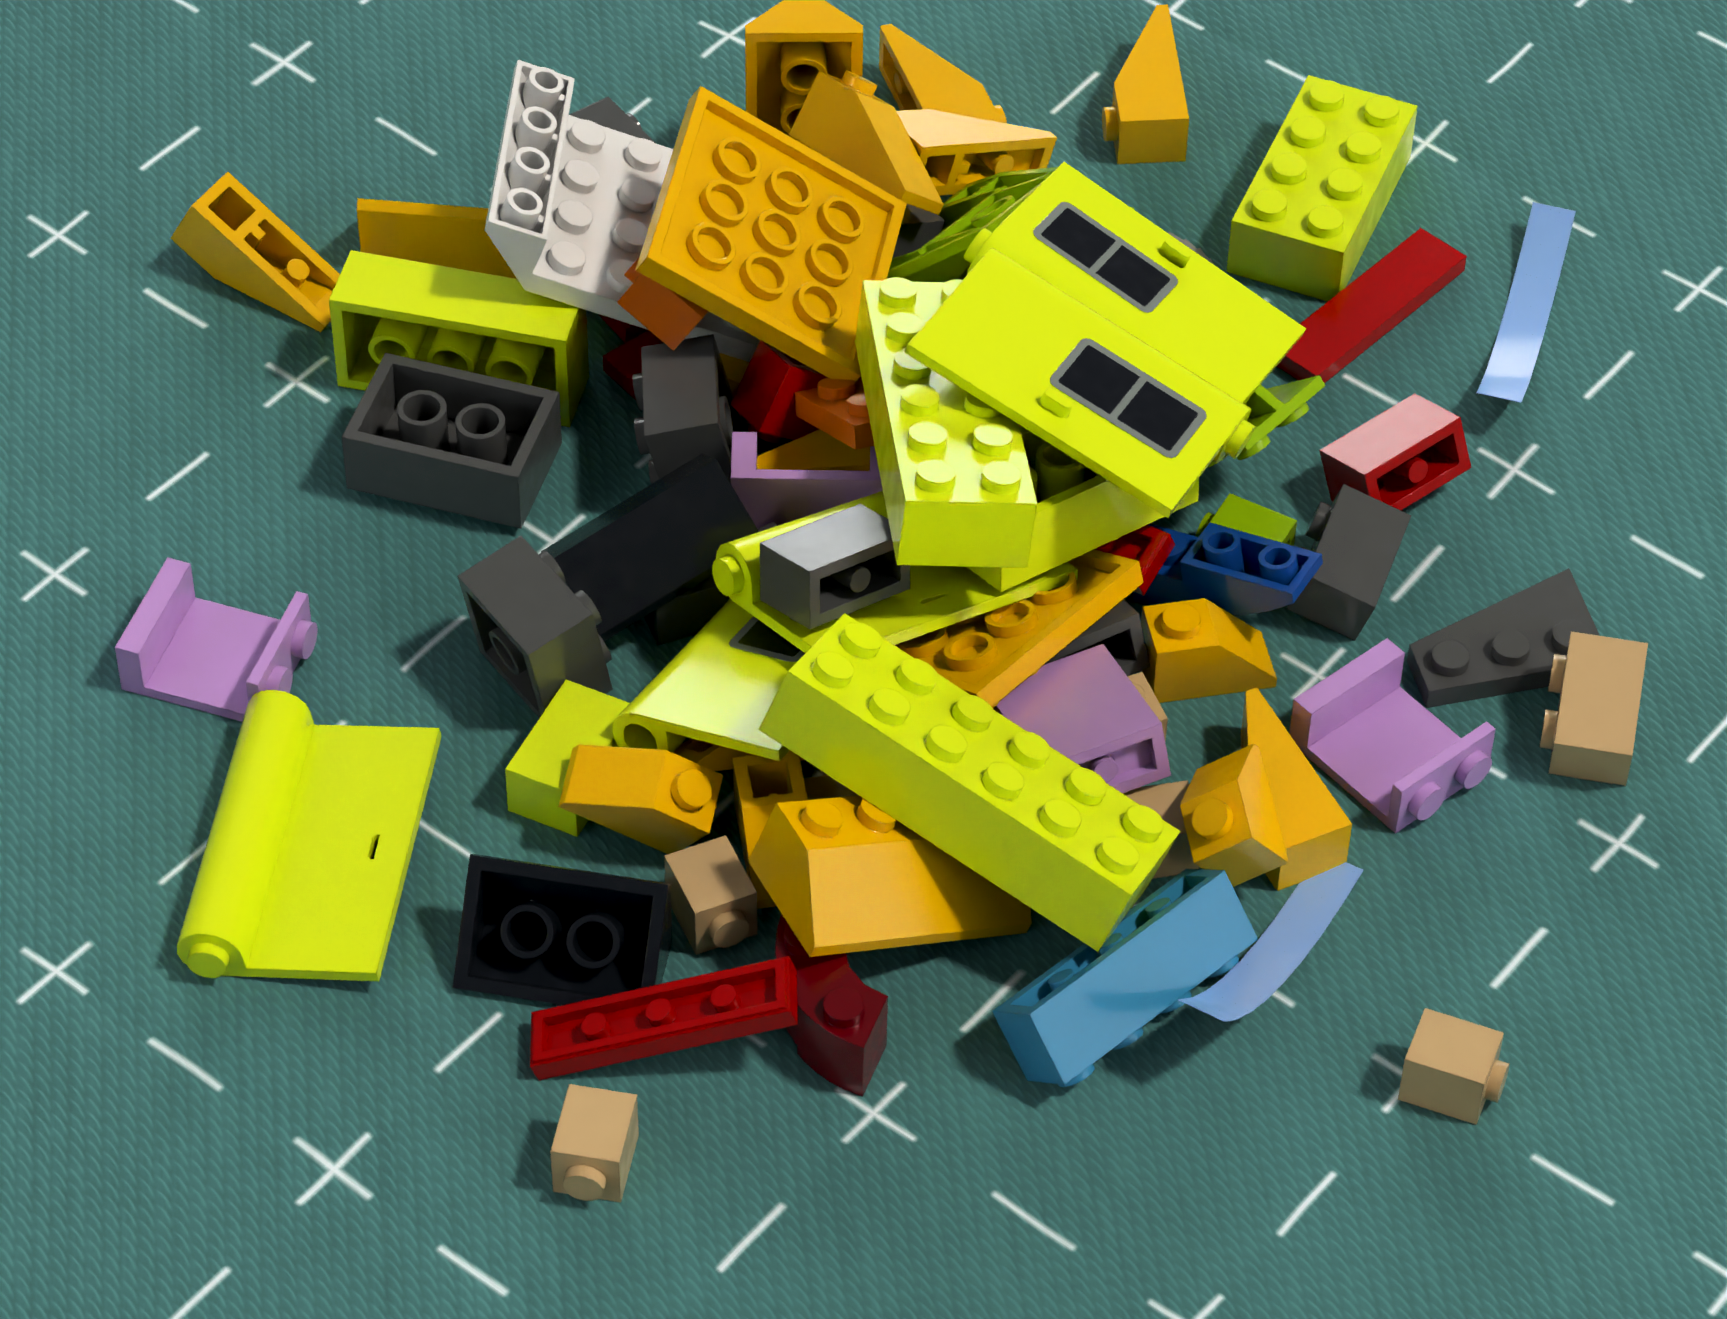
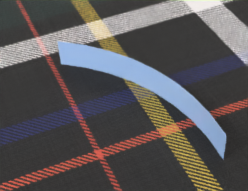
[1476,202,1576,403]
[1178,862,1363,1022]

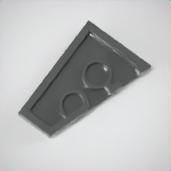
[1407,568,1600,708]

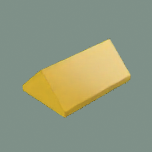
[745,0,863,162]
[357,198,517,279]

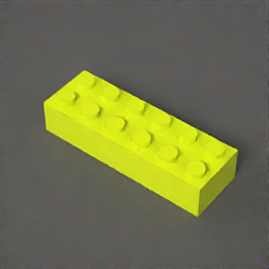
[855,277,1037,568]
[758,613,1181,952]

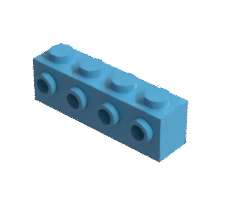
[992,869,1258,1087]

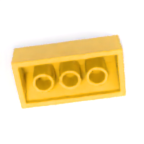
[748,796,1032,957]

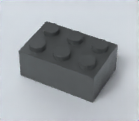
[342,353,562,529]

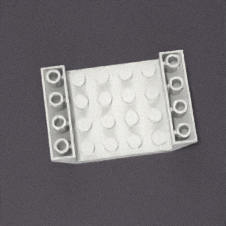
[484,60,760,362]

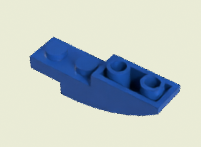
[1132,523,1323,615]

